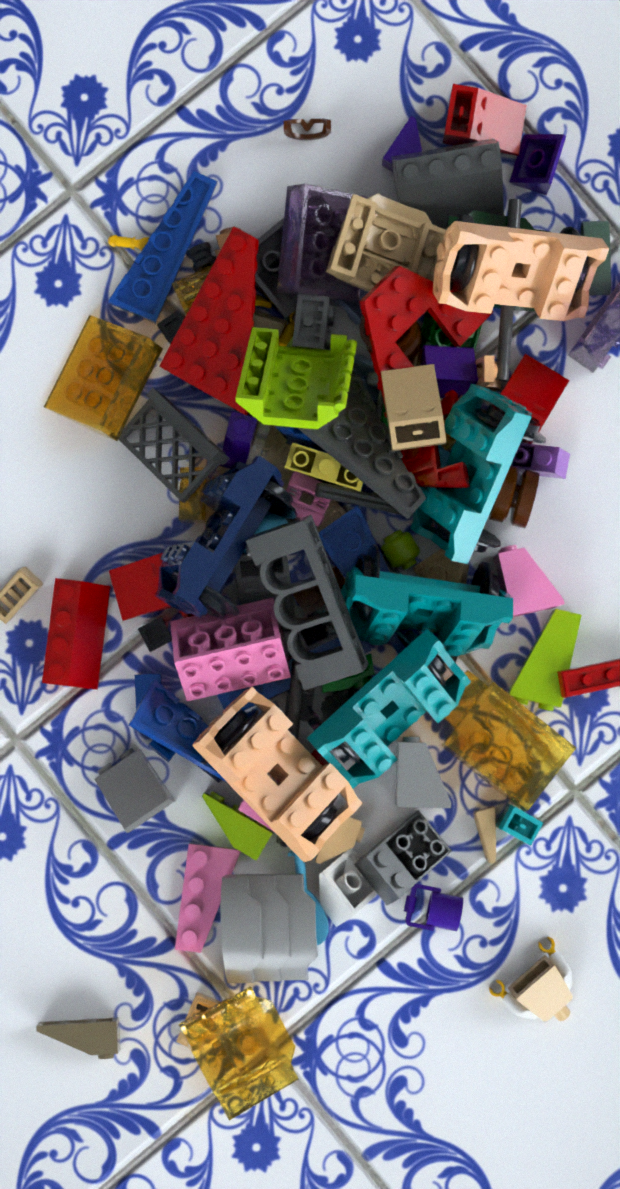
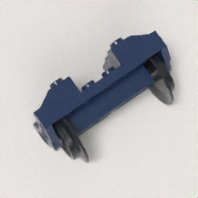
[154,455,298,619]

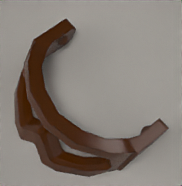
[283,118,331,140]

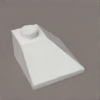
[319,848,377,927]

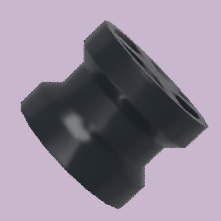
[186,242,216,273]

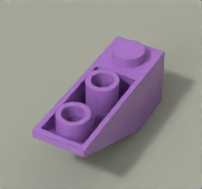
[511,443,570,479]

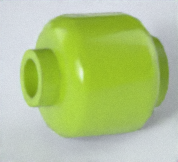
[381,529,420,570]

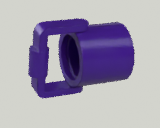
[404,884,464,932]

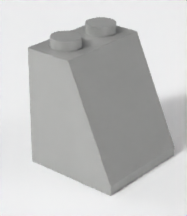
[395,737,451,808]
[94,748,175,833]

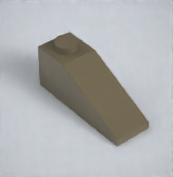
[36,1017,121,1059]

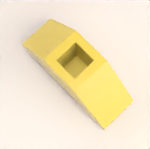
[284,443,363,492]

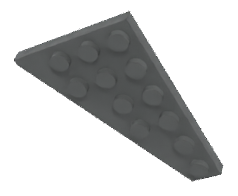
[298,370,426,519]

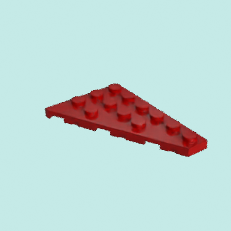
[159,226,259,415]

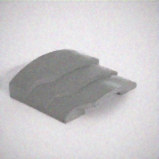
[221,874,318,983]

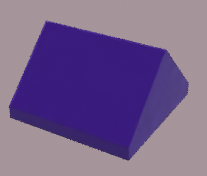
[509,134,566,195]
[420,345,478,399]

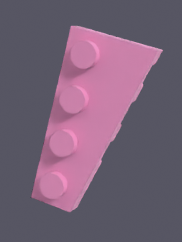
[175,843,240,953]

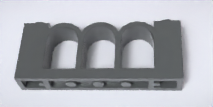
[246,515,369,690]

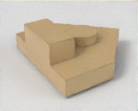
[412,548,470,584]

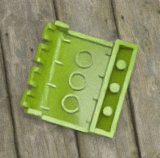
[236,327,357,429]

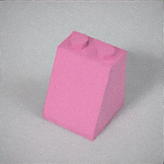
[493,545,564,617]

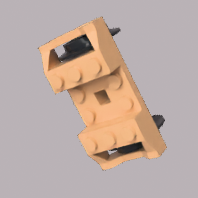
[433,214,609,321]
[192,687,363,862]

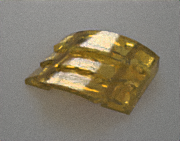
[178,986,299,1121]

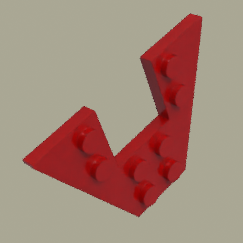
[359,266,494,417]

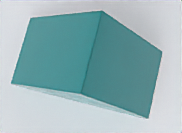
[496,803,543,846]

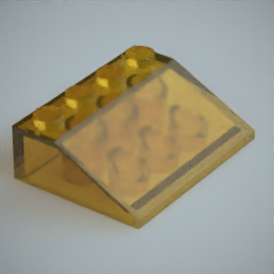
[44,315,163,441]
[441,682,576,811]

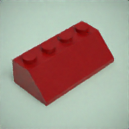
[42,578,111,690]

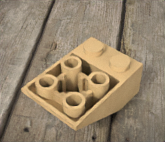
[381,364,446,451]

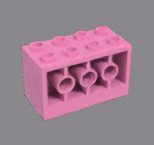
[170,598,291,701]

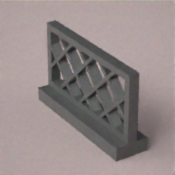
[116,387,229,503]

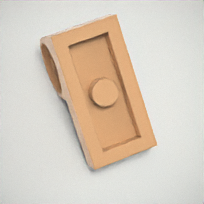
[476,355,501,391]

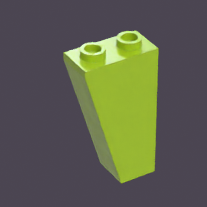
[507,609,582,711]

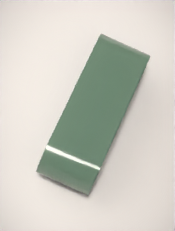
[581,221,611,296]

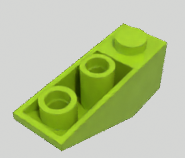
[202,791,273,861]

